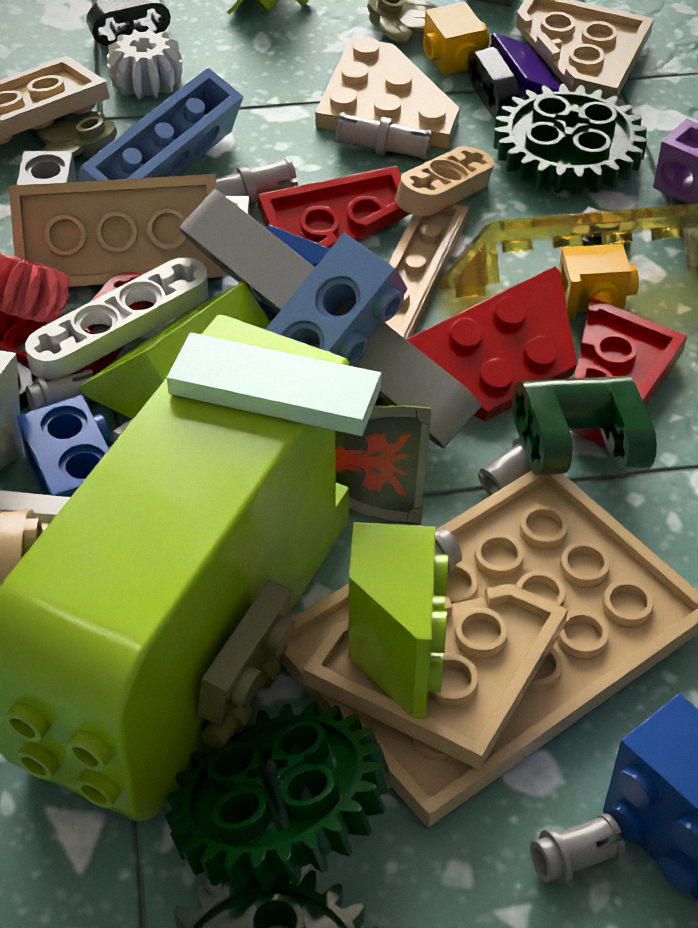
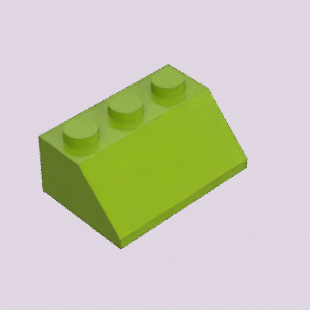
[79,281,270,419]

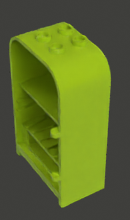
[0,315,350,822]

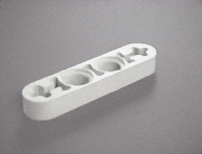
[25,257,209,380]

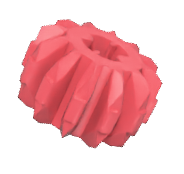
[0,253,70,324]

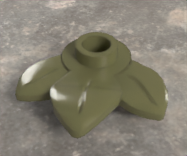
[367,0,438,45]
[34,111,117,158]

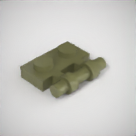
[197,579,295,749]

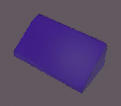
[490,32,560,100]

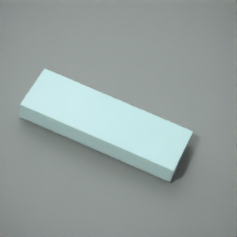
[167,332,381,436]

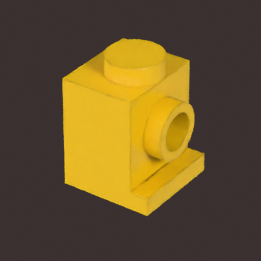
[559,244,639,320]

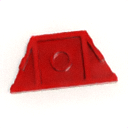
[406,266,577,422]

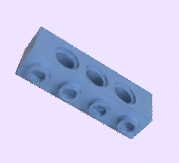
[77,67,244,182]
[265,232,408,366]

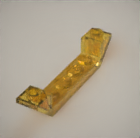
[440,203,698,299]

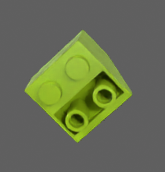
[349,522,448,719]

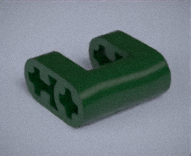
[512,376,657,475]

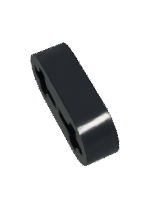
[86,0,171,46]
[467,47,520,116]

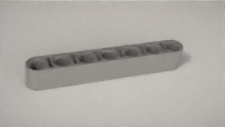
[178,189,482,449]

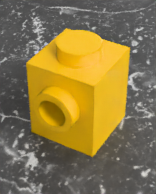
[423,2,490,76]

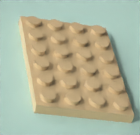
[279,470,698,828]

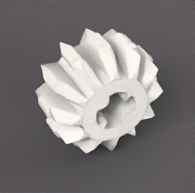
[107,29,183,100]

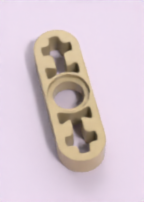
[395,146,495,216]

